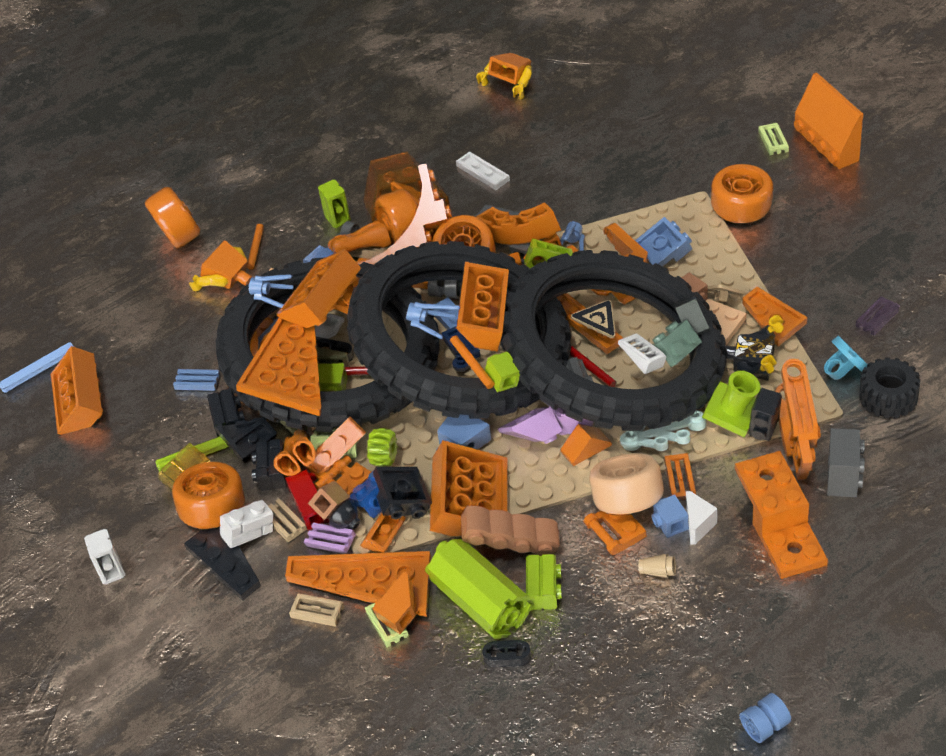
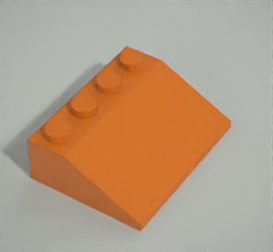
[794,72,863,169]
[430,440,507,536]

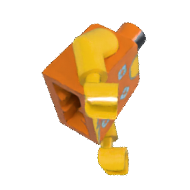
[476,53,532,100]
[189,240,252,291]

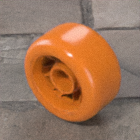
[711,164,773,224]
[145,187,201,248]
[375,189,418,246]
[432,215,496,253]
[172,462,245,529]

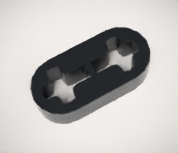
[482,640,531,667]

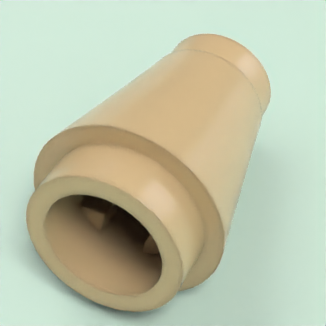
[638,553,676,578]

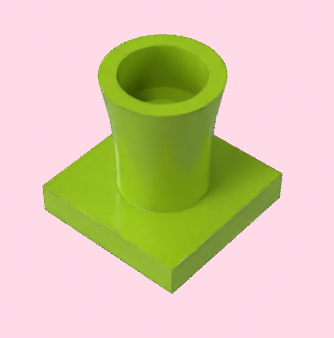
[702,371,760,437]

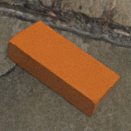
[360,511,406,553]

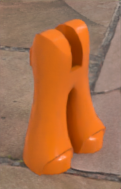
[328,220,391,253]
[274,429,315,476]

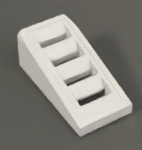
[618,333,666,374]

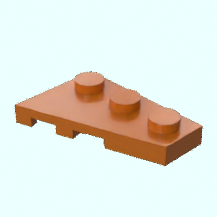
[742,287,808,347]

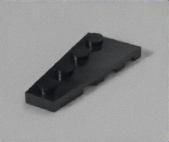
[184,527,261,601]

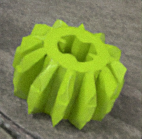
[367,428,398,467]

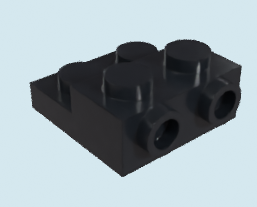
[373,467,432,519]

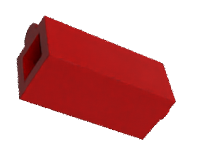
[285,469,329,531]

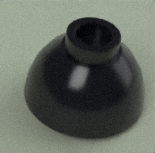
[329,499,361,531]

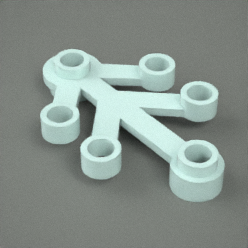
[620,410,706,451]

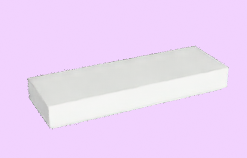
[456,152,510,190]

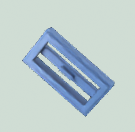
[173,369,221,391]

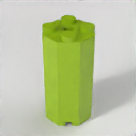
[425,539,531,639]

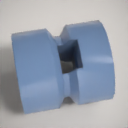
[739,693,791,743]

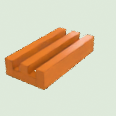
[664,453,696,500]

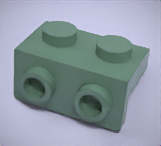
[652,320,702,367]

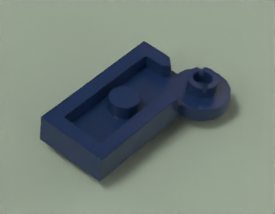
[441,326,481,372]

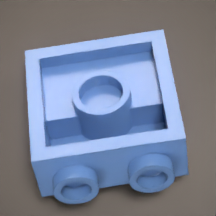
[635,217,692,266]

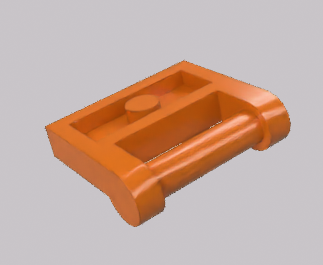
[583,510,647,555]

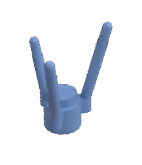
[560,221,585,251]
[249,274,294,308]
[406,302,460,339]

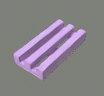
[304,523,356,554]

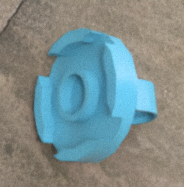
[824,335,867,380]

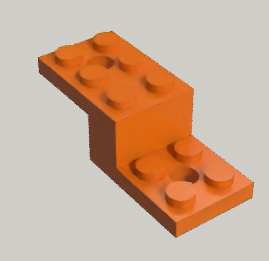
[735,451,828,579]

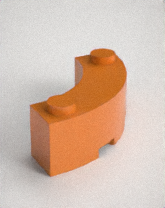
[476,202,561,245]

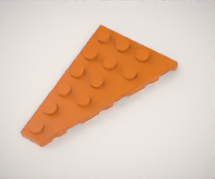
[236,318,321,416]

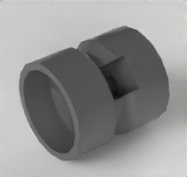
[428,280,462,299]

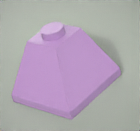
[498,407,562,444]

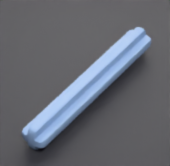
[0,342,74,393]

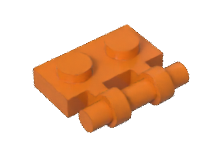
[314,455,371,496]

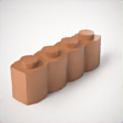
[461,506,560,556]

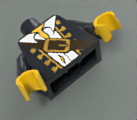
[725,315,784,381]

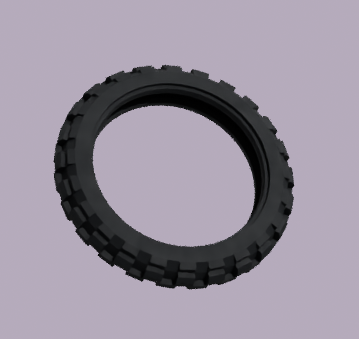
[347,241,572,419]
[500,250,727,431]
[215,257,440,432]

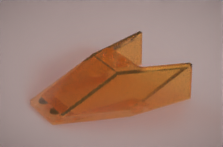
[363,152,450,223]

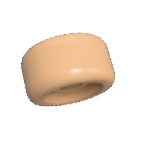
[589,453,664,515]

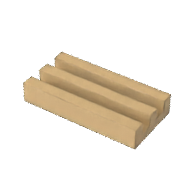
[268,499,307,542]
[289,593,344,626]

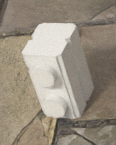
[220,500,273,548]
[84,529,125,584]

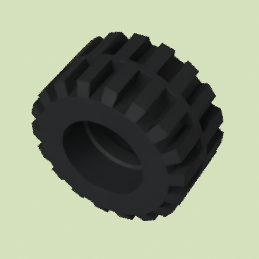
[859,357,921,419]

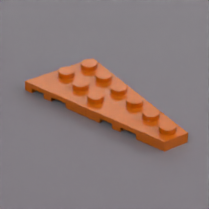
[285,551,431,617]

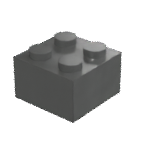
[827,428,865,497]

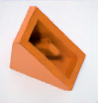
[560,424,612,466]

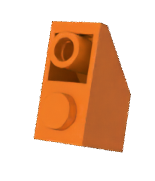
[372,571,416,634]

